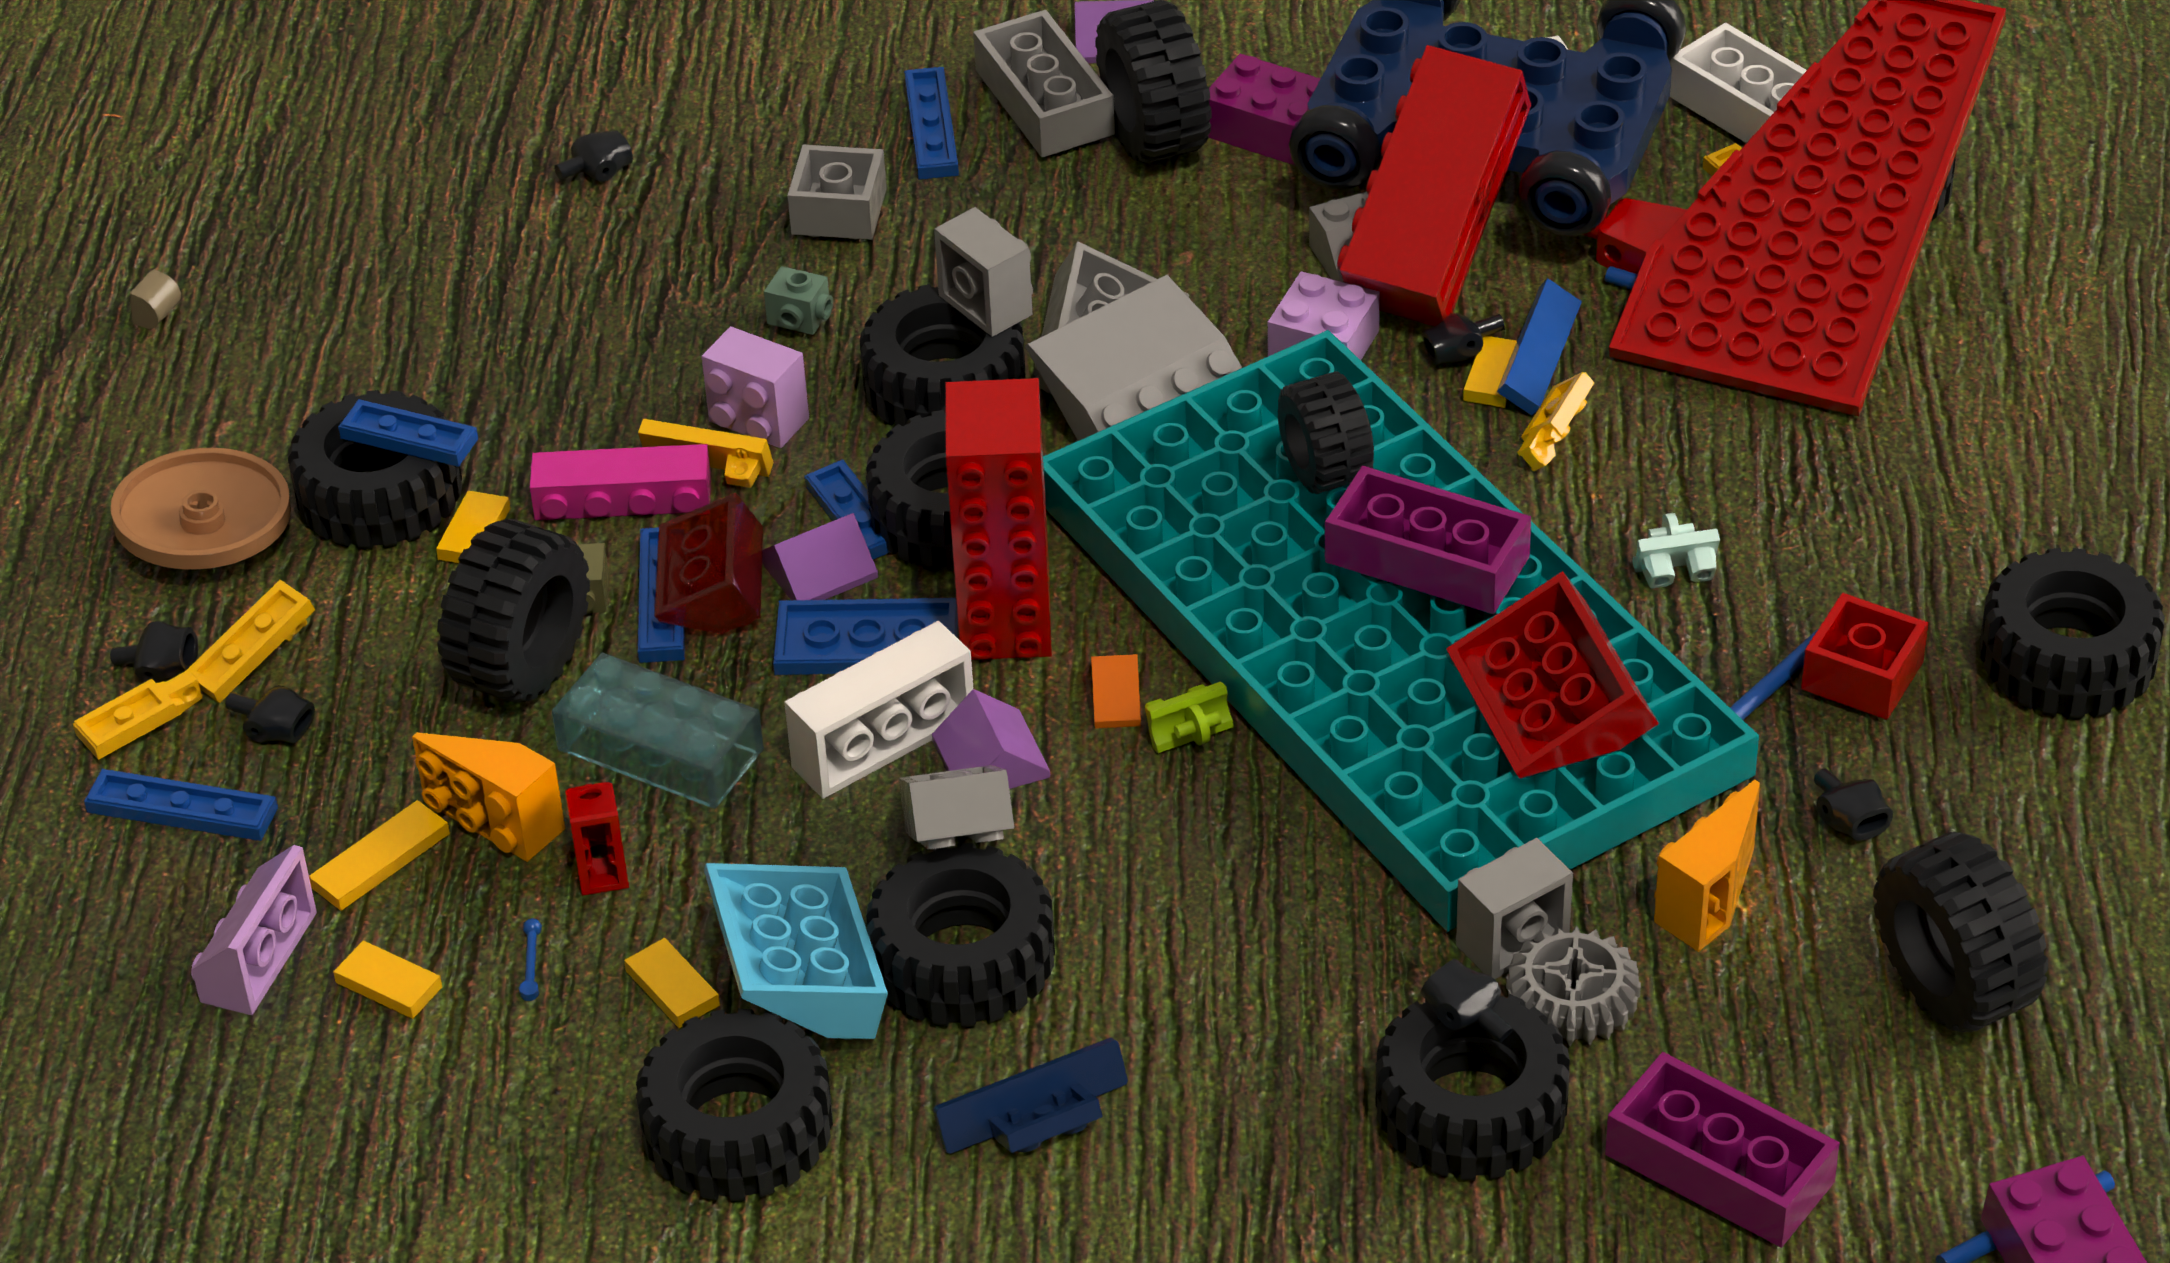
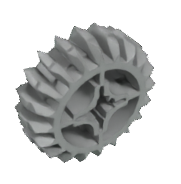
[1506,925,1641,1046]

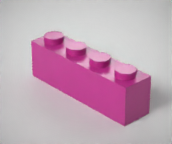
[530,444,711,520]

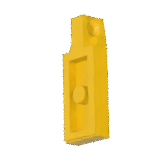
[1517,372,1594,472]
[73,670,203,760]

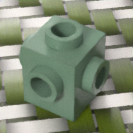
[764,266,833,335]

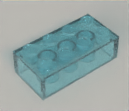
[552,652,764,809]

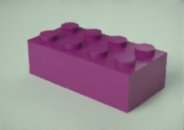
[1208,53,1321,166]
[1325,466,1531,614]
[1605,1052,1840,1248]
[1981,1155,2147,1263]

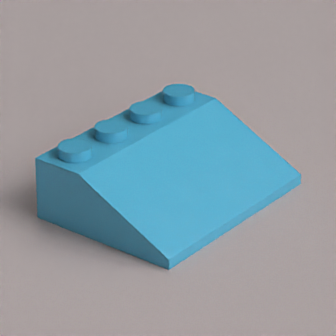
[704,863,888,1039]

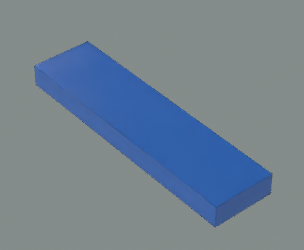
[904,67,959,180]
[1497,278,1582,415]
[638,526,686,663]
[84,769,278,841]

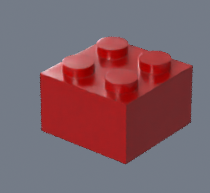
[1801,593,1929,720]

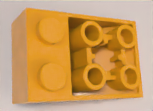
[412,732,566,862]
[1654,779,1760,952]

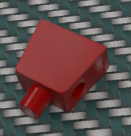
[1582,198,1687,274]
[565,782,629,896]

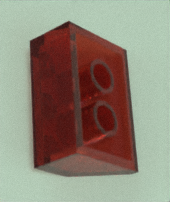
[655,492,763,634]

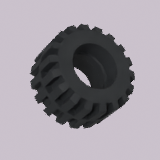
[1278,371,1374,494]

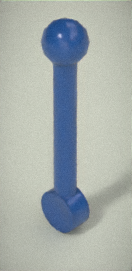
[519,918,542,1001]

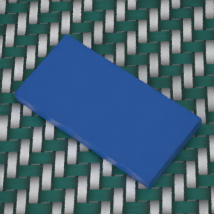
[773,598,959,675]

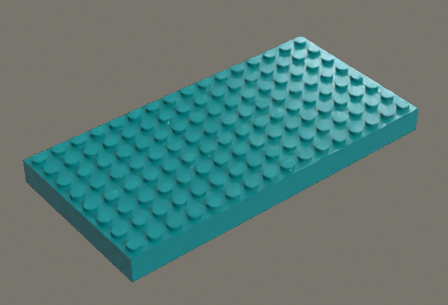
[1043,330,1759,932]

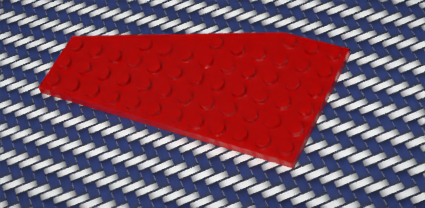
[1609,0,2006,417]

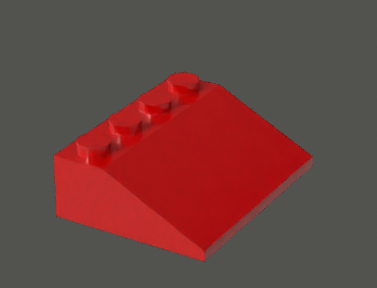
[1446,571,1659,778]

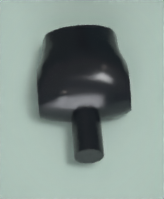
[554,130,633,182]
[1422,313,1505,365]
[110,621,198,683]
[225,685,315,743]
[1814,769,1893,841]
[1420,959,1513,1043]

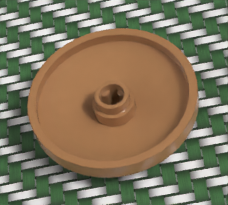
[111,448,291,570]

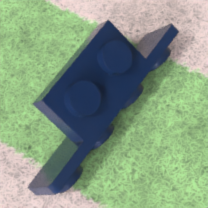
[933,1038,1128,1154]

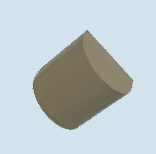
[130,269,181,329]

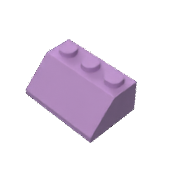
[191,845,317,1015]

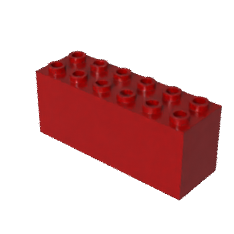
[1337,45,1531,326]
[946,378,1052,660]

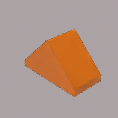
[1091,654,1141,729]

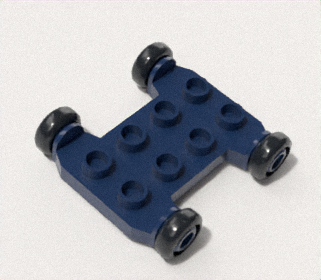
[1289,0,1687,236]

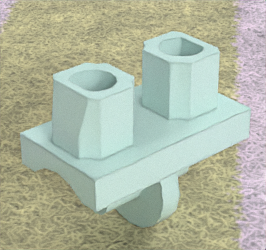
[1632,513,1720,589]

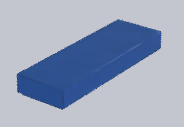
[338,399,478,467]
[804,459,890,560]

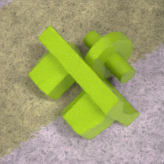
[1145,681,1234,753]

